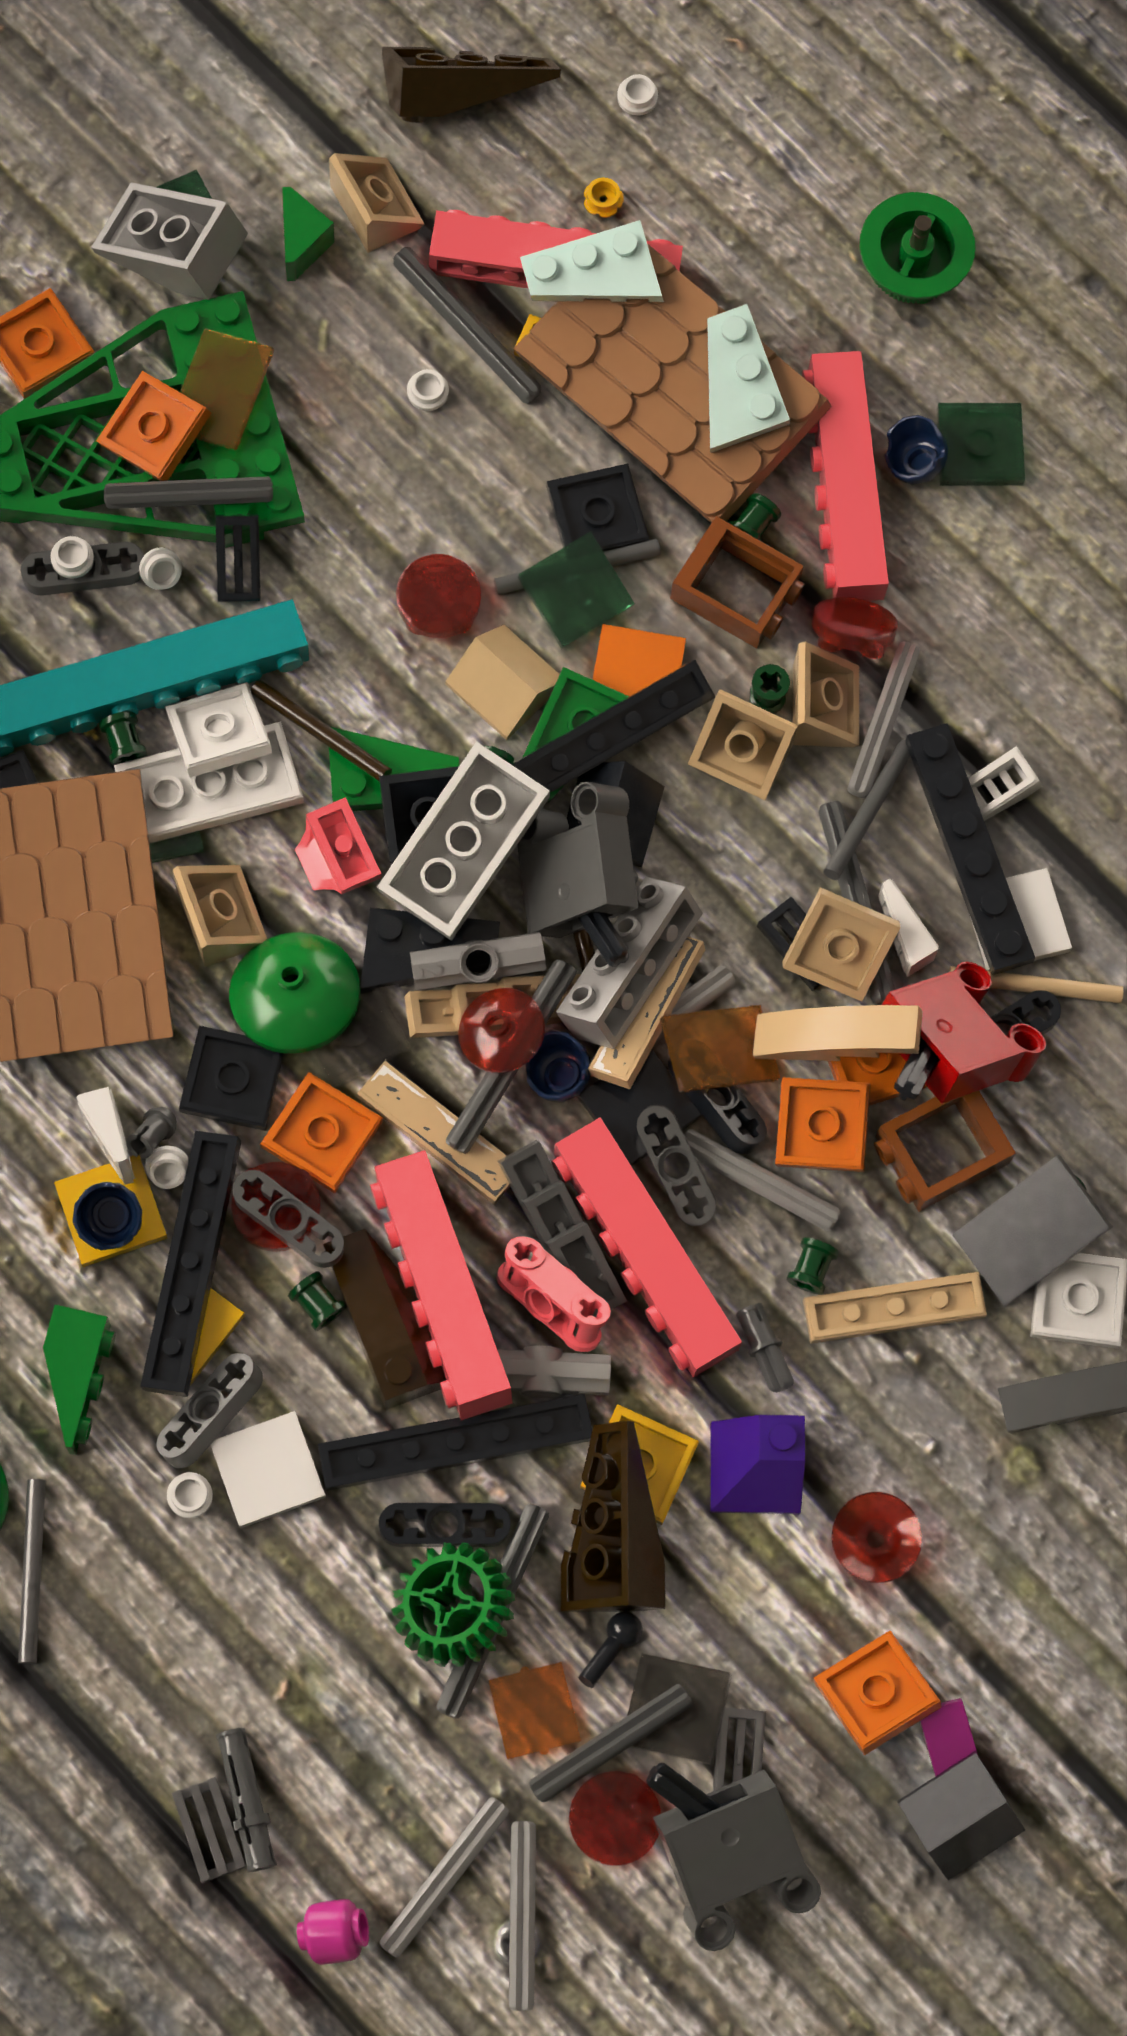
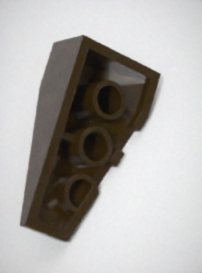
[382,47,561,123]
[323,1229,446,1410]
[561,1420,665,1612]

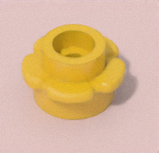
[584,177,624,218]

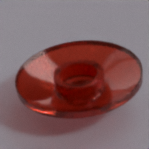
[458,988,545,1073]
[831,1492,922,1583]

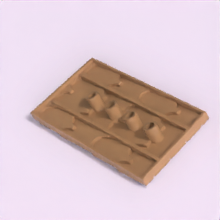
[514,243,832,523]
[0,769,174,1062]

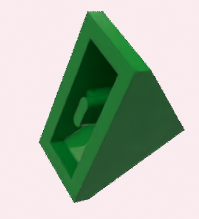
[282,187,335,281]

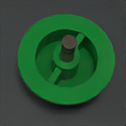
[859,192,976,304]

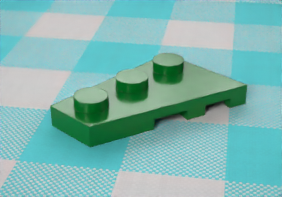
[329,726,460,811]

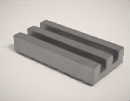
[713,1707,766,1791]
[172,1777,246,1883]

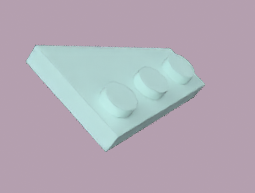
[520,220,664,302]
[707,304,790,453]

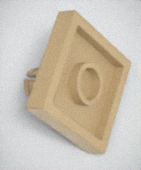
[782,887,901,1002]

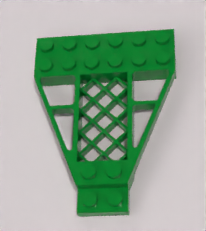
[0,291,305,548]

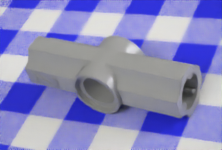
[410,932,546,990]
[497,1346,611,1398]

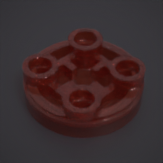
[396,554,481,638]
[812,597,898,659]
[231,1162,321,1252]
[568,1771,661,1866]

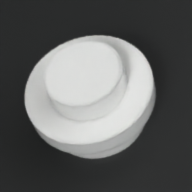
[617,74,658,116]
[407,369,449,411]
[51,536,94,579]
[139,547,182,590]
[145,1146,189,1189]
[167,1472,213,1518]

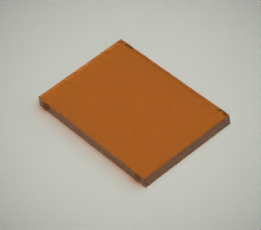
[180,328,275,450]
[660,1005,781,1092]

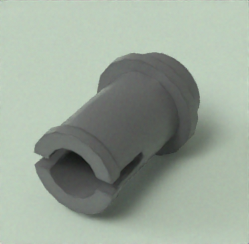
[126,1107,176,1159]

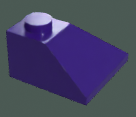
[710,1415,805,1514]

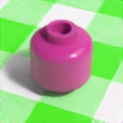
[297,1899,369,1965]

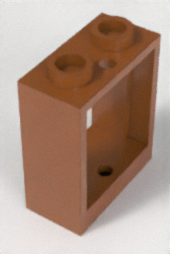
[670,516,805,649]
[874,1091,1016,1212]

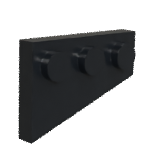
[360,907,500,994]

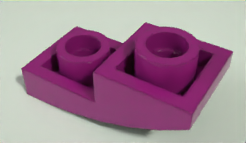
[920,1698,978,1776]

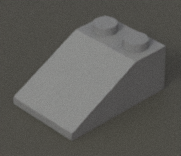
[91,182,248,300]

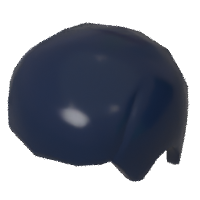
[884,415,948,485]
[524,1031,591,1102]
[73,1182,143,1250]

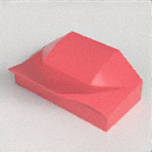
[295,797,382,894]

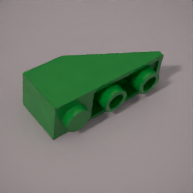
[43,1304,116,1455]

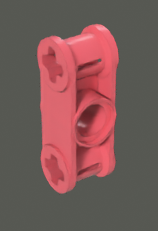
[496,1236,611,1352]

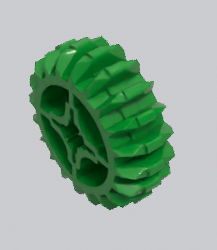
[391,1542,516,1667]

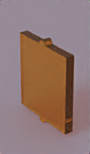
[488,1662,581,1760]

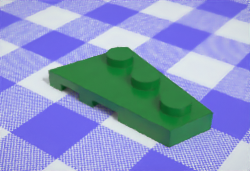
[522,667,629,803]

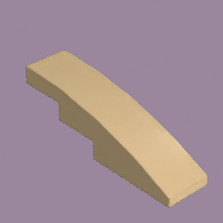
[404,974,581,1038]
[753,1005,923,1061]

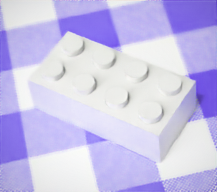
[377,741,550,941]

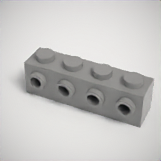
[556,877,703,1049]

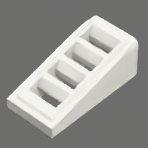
[968,746,1043,821]
[878,879,939,977]
[76,1087,135,1185]

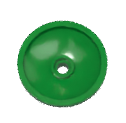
[229,932,361,1053]

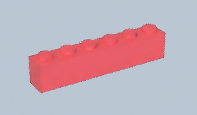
[429,210,683,289]
[802,351,889,603]
[551,1117,742,1378]
[370,1150,513,1421]

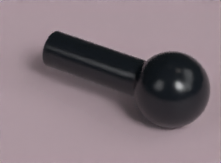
[578,1611,643,1688]

